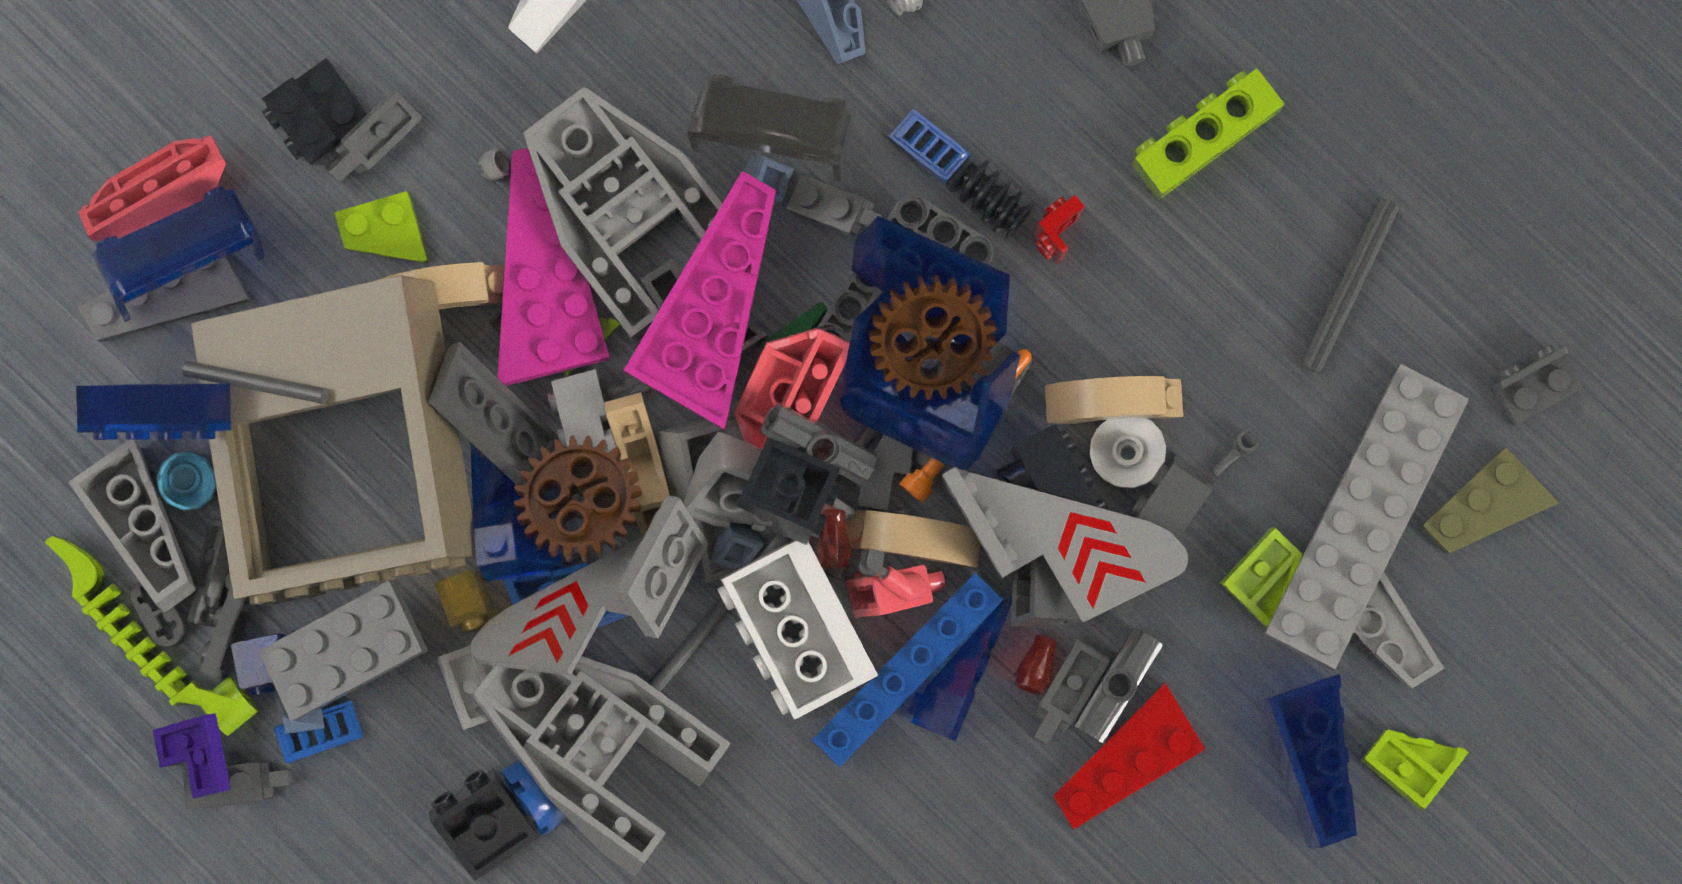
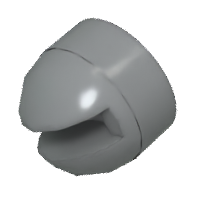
[477,148,511,181]

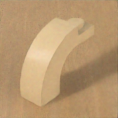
[378,262,505,310]
[1045,376,1183,424]
[604,392,672,535]
[840,510,981,568]

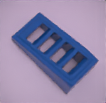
[888,108,971,187]
[274,701,364,764]

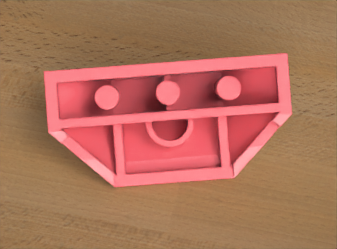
[78,136,226,244]
[734,328,854,450]

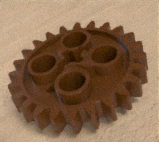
[869,275,997,400]
[514,435,643,562]

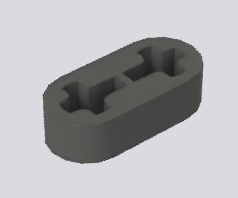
[131,581,187,647]

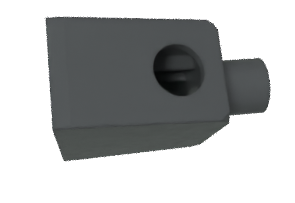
[1075,0,1155,67]
[1011,555,1081,628]

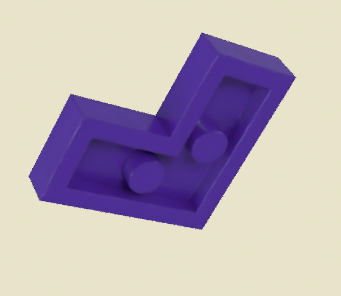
[153,713,230,799]

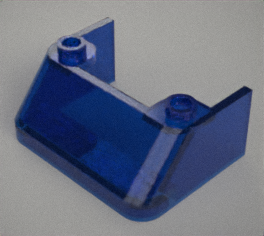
[92,186,265,322]
[839,292,1020,470]

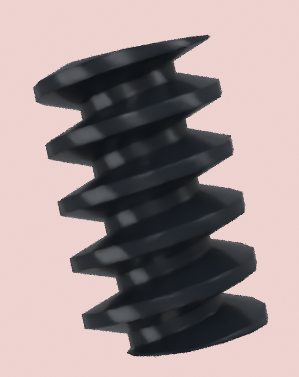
[948,159,1034,241]

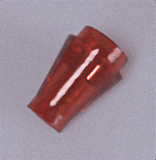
[814,509,853,568]
[1014,635,1057,695]

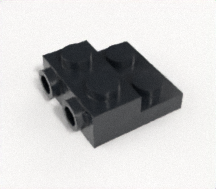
[261,58,367,165]
[737,437,842,545]
[428,768,539,881]

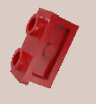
[1034,195,1085,264]

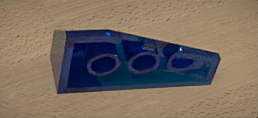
[470,442,563,582]
[907,595,1012,742]

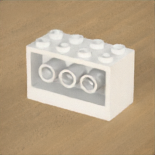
[717,540,878,720]

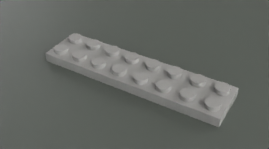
[1263,364,1469,671]

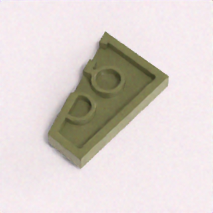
[1420,447,1559,554]

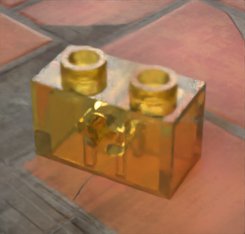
[434,569,496,633]

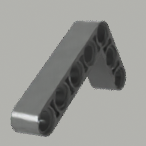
[817,194,994,342]

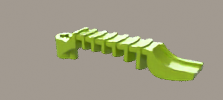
[44,536,259,736]

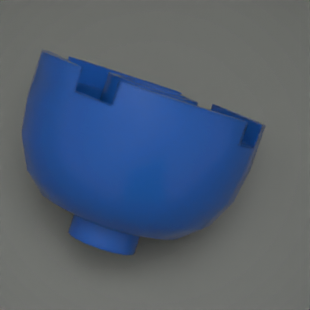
[500,760,566,836]

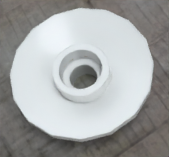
[1089,418,1166,489]

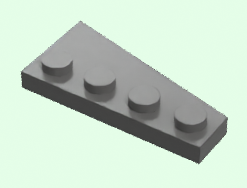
[78,233,251,342]
[1353,572,1444,689]

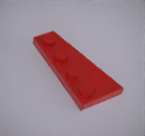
[1053,683,1206,830]

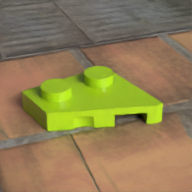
[334,191,429,264]
[1219,527,1302,628]
[1360,729,1469,811]

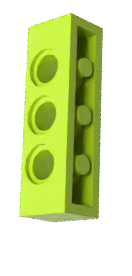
[1131,68,1285,200]

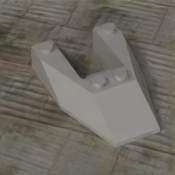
[523,87,723,343]
[472,656,731,877]

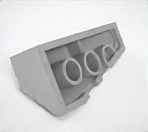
[683,432,855,539]

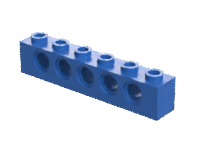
[812,573,1003,767]

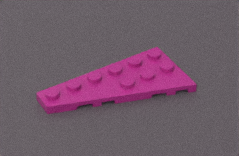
[498,148,609,386]
[623,171,776,430]

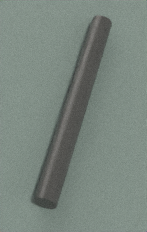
[182,361,329,404]

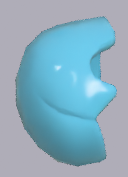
[156,451,216,510]

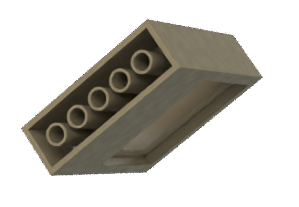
[191,275,479,605]

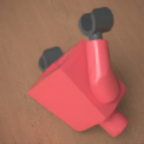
[826,549,945,618]

